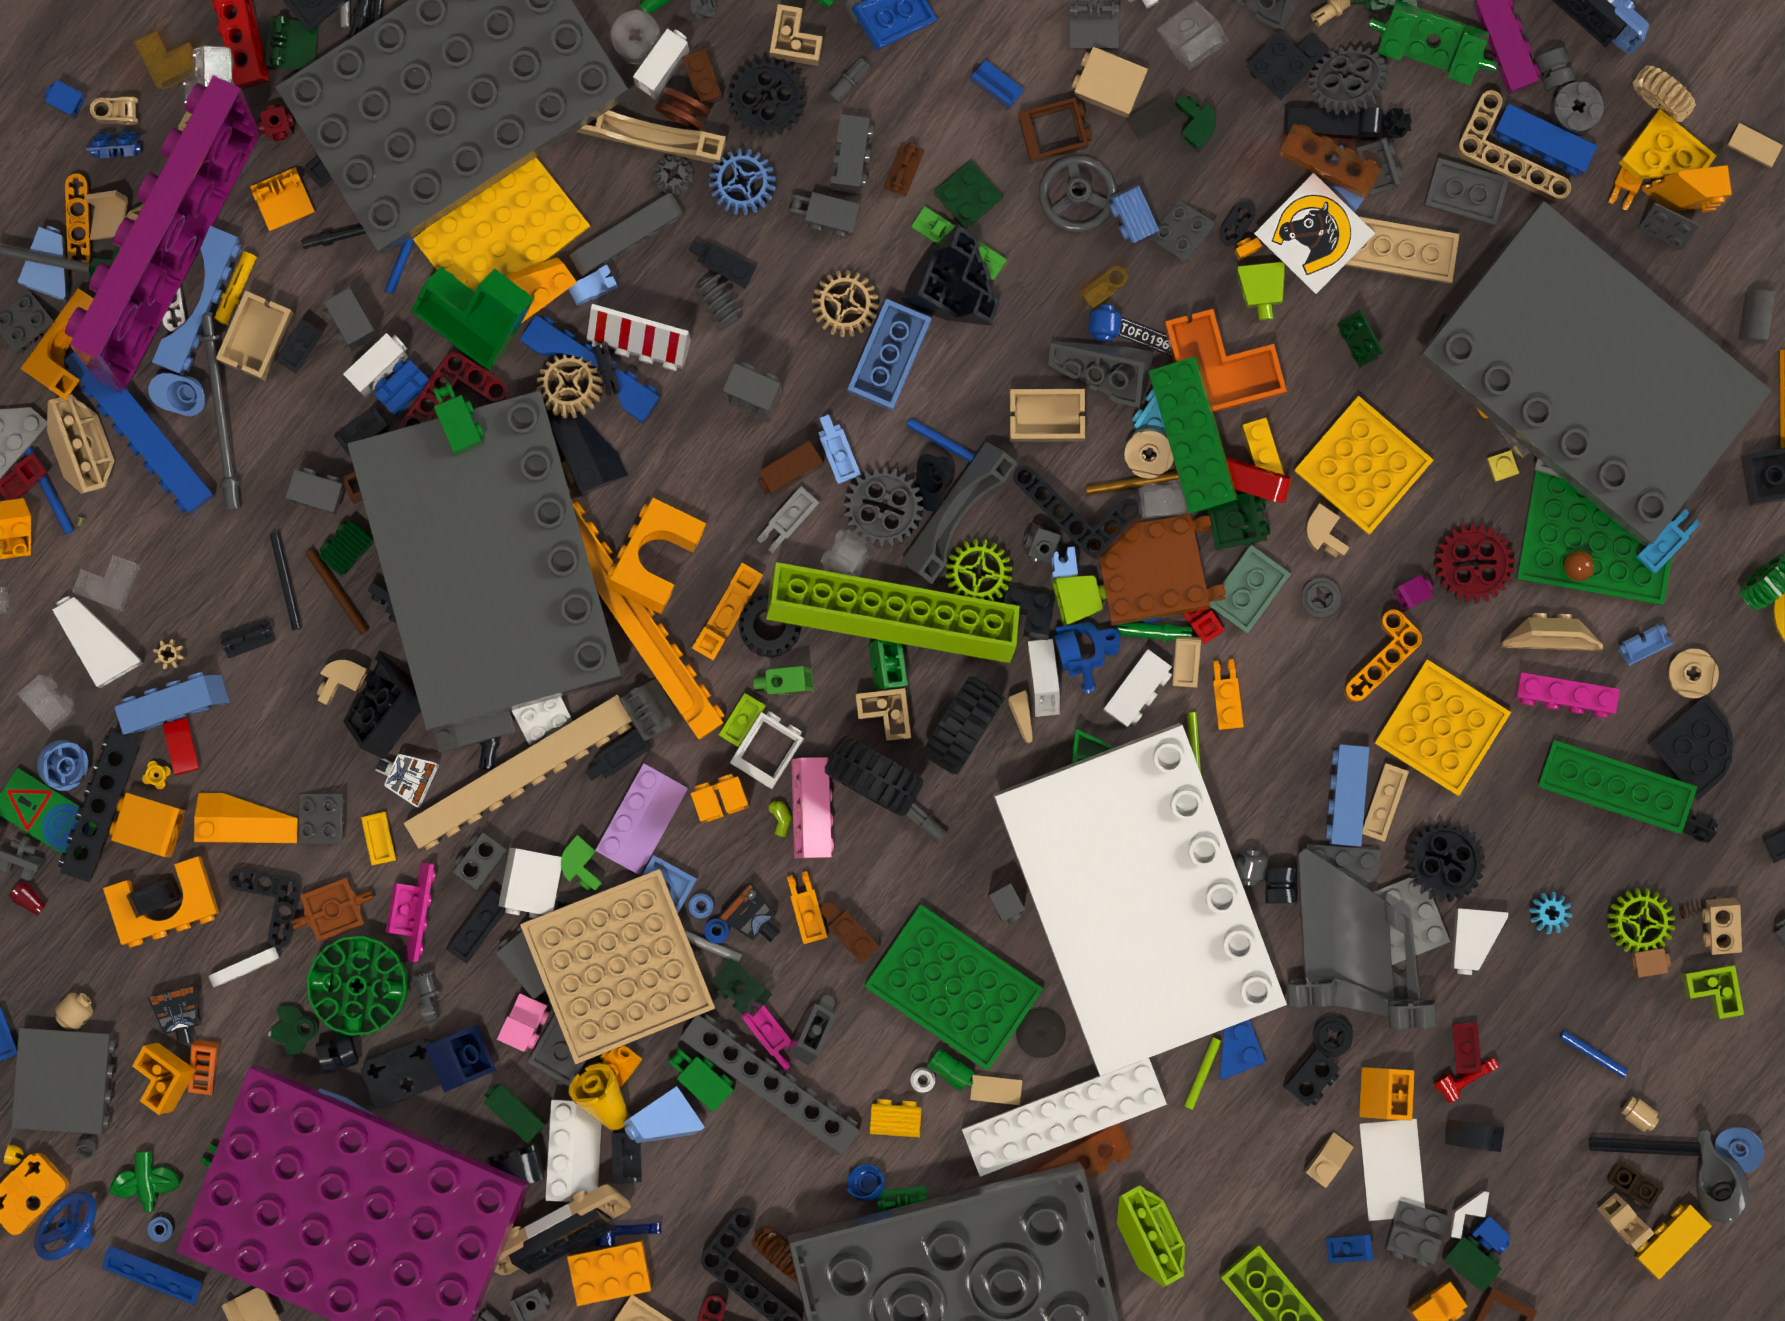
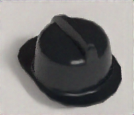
[915,454,954,511]

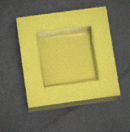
[1487,450,1519,482]

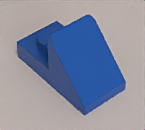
[1326,1233,1374,1263]

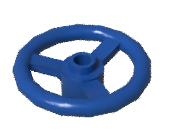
[34,1191,97,1261]

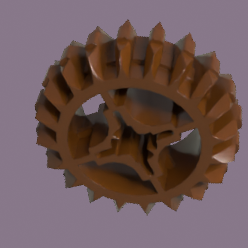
[751,1225,798,1283]

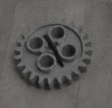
[1308,46,1389,115]
[843,467,924,548]

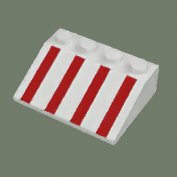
[587,304,691,371]

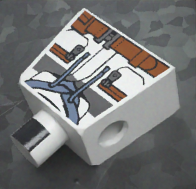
[375,754,439,808]

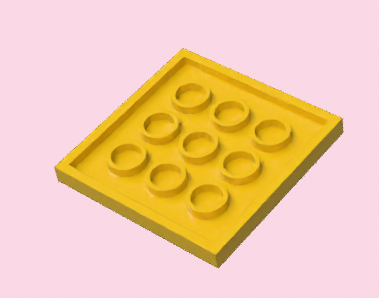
[1294,396,1433,535]
[1374,659,1511,796]

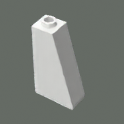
[52,596,143,688]

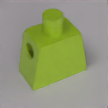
[1236,262,1285,321]
[1052,576,1106,626]

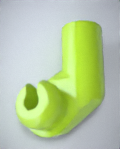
[769,801,792,838]

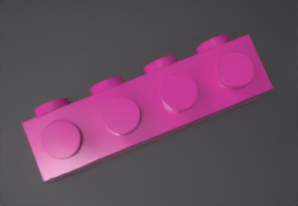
[1514,672,1620,718]

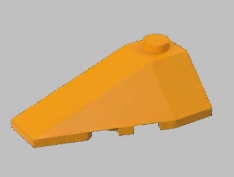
[194,793,298,843]

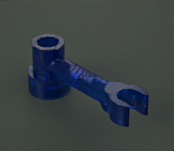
[595,1223,661,1246]

